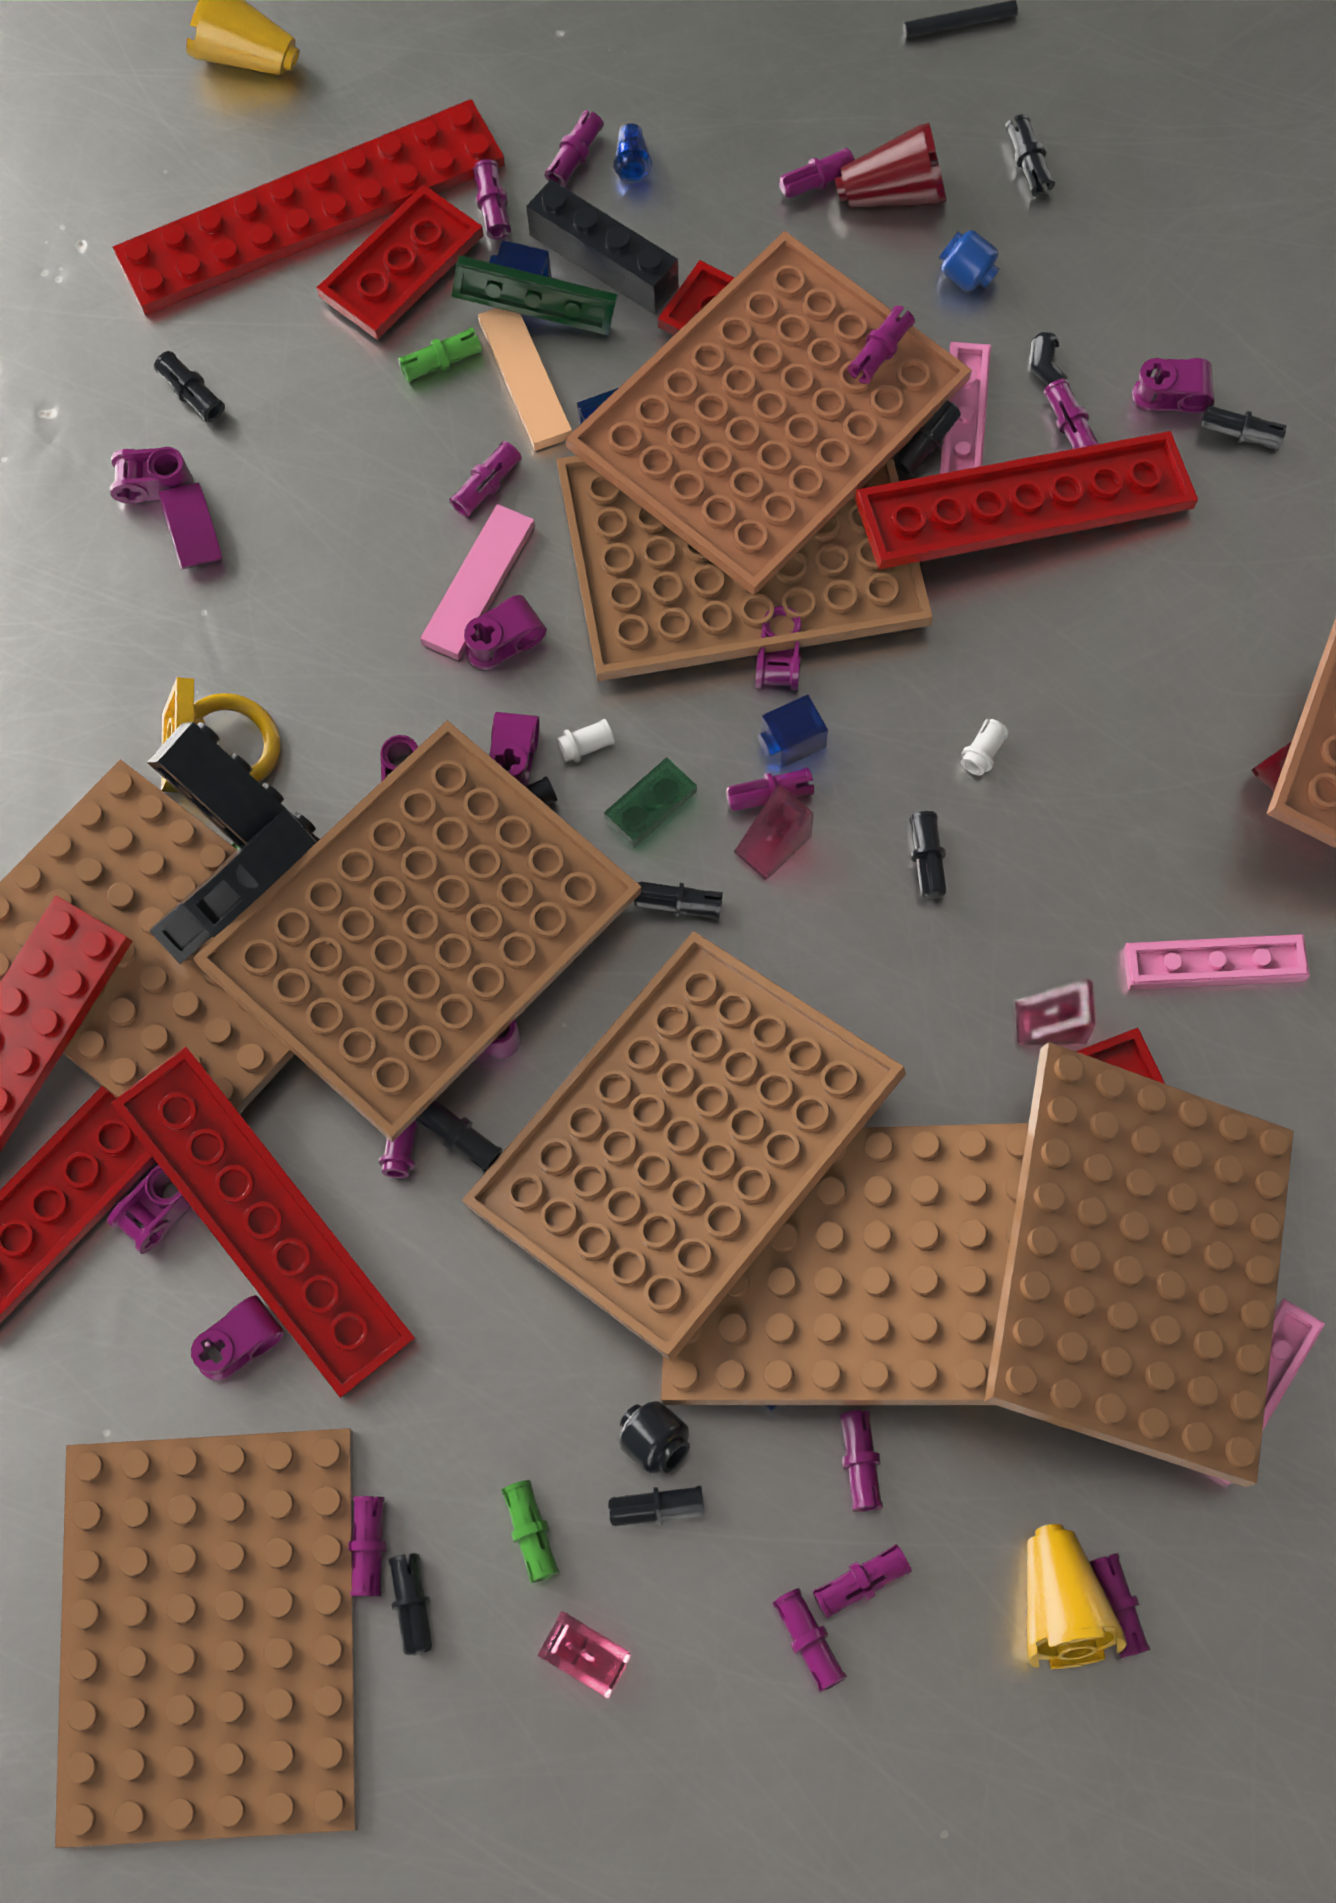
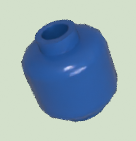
[939,230,1000,292]

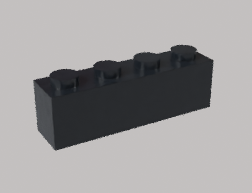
[526,179,679,315]
[147,722,320,848]

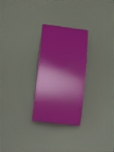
[158,482,222,570]

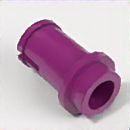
[379,1121,418,1179]

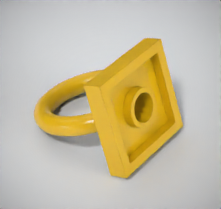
[161,677,281,793]

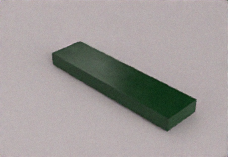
[451,255,618,335]

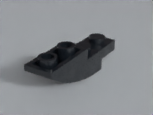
[149,808,316,964]

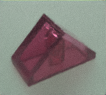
[734,785,814,880]
[1015,979,1096,1045]
[537,1610,631,1698]

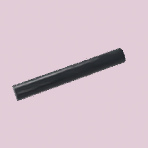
[903,0,1018,38]

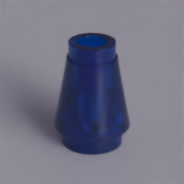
[613,123,652,183]

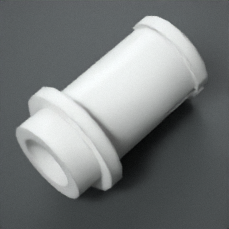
[557,719,615,763]
[961,719,1009,776]

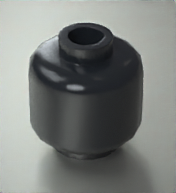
[619,1401,690,1473]

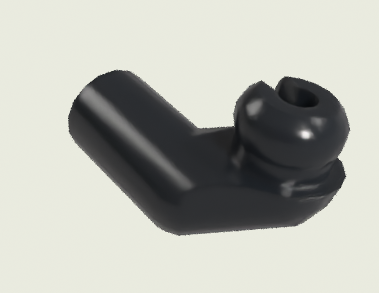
[1028,332,1068,386]

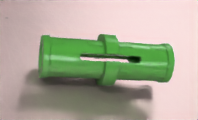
[398,327,482,383]
[501,1480,560,1583]

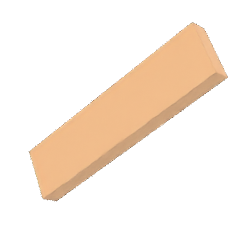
[478,308,572,451]

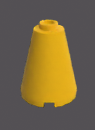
[186,0,300,76]
[1027,1524,1127,1669]

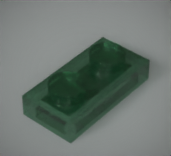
[604,757,697,848]

